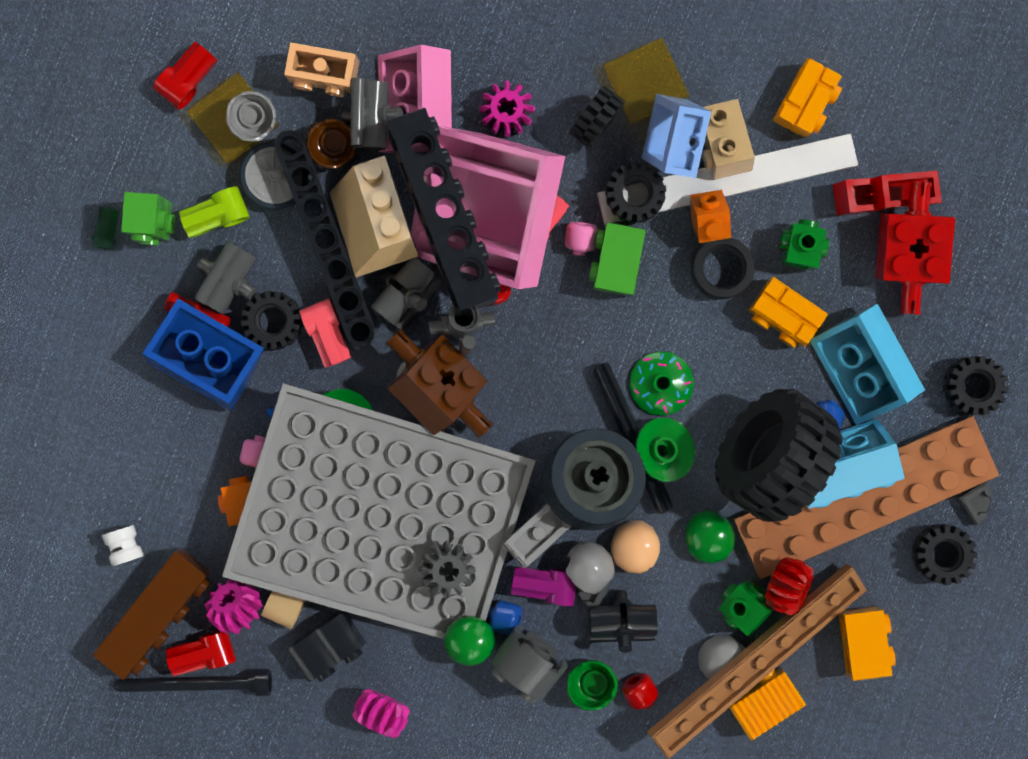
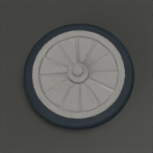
[239,142,308,210]

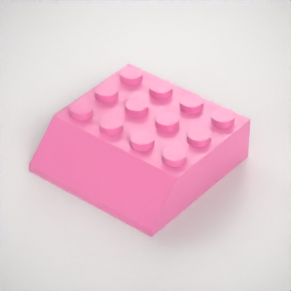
[411,126,565,289]

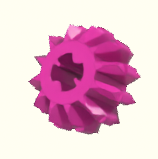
[479,81,535,138]
[204,579,264,635]
[352,689,410,738]

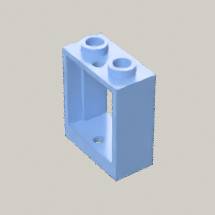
[642,94,711,178]

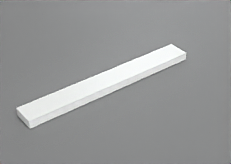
[597,134,858,226]

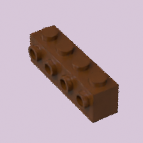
[92,548,212,680]

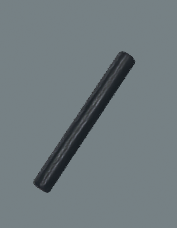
[593,362,673,514]

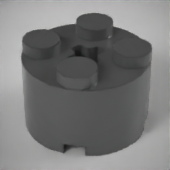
[491,626,568,704]

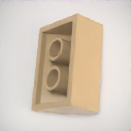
[330,156,418,277]

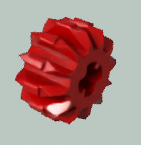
[765,557,813,616]

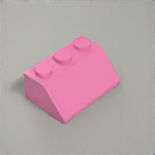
[378,45,452,153]

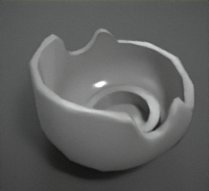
[226,91,276,142]
[566,541,615,594]
[698,635,745,680]

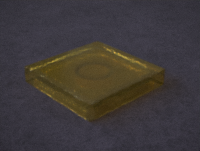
[603,37,690,125]
[187,72,279,165]

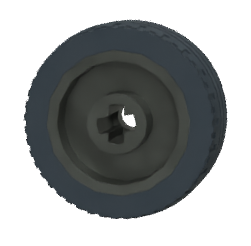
[542,428,646,531]

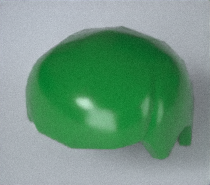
[685,510,735,564]
[444,616,496,666]
[567,660,618,711]

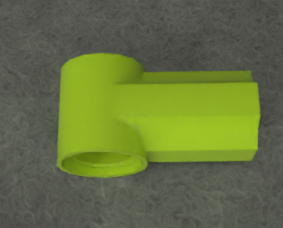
[179,186,250,239]

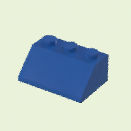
[142,299,264,411]

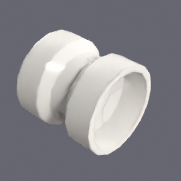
[102,525,144,566]

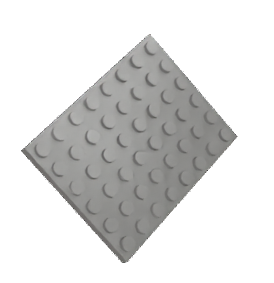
[222,383,535,639]

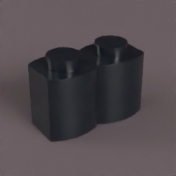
[287,611,366,682]

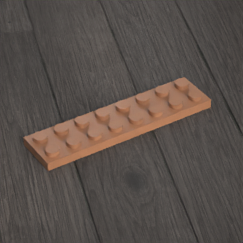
[733,416,1000,580]

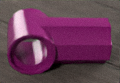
[511,566,577,606]

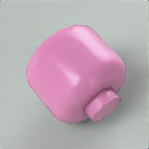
[565,222,598,256]
[239,435,265,468]

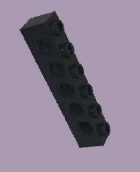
[386,108,501,316]

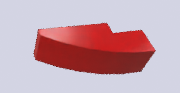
[832,171,942,216]

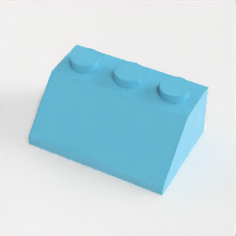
[810,304,925,425]
[807,419,905,509]

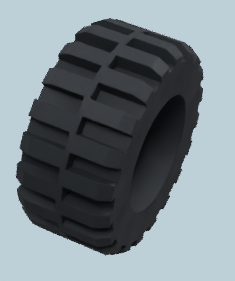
[715,389,842,522]

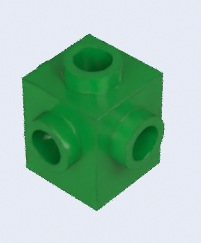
[779,219,829,271]
[718,581,774,636]

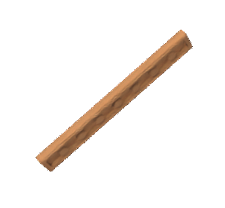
[647,564,867,759]

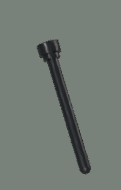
[114,669,272,696]

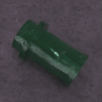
[91,207,120,250]

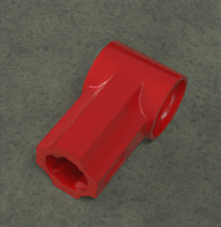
[153,41,218,110]
[166,631,236,677]

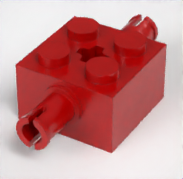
[875,181,955,315]

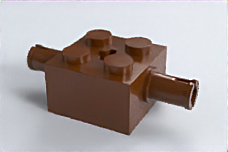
[385,329,493,438]

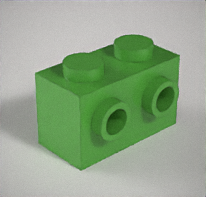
[121,192,176,246]
[589,222,646,297]

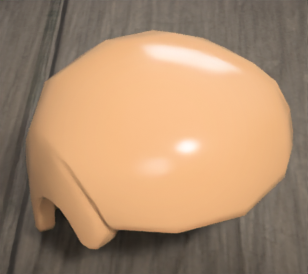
[611,520,660,574]

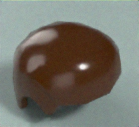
[306,118,357,169]

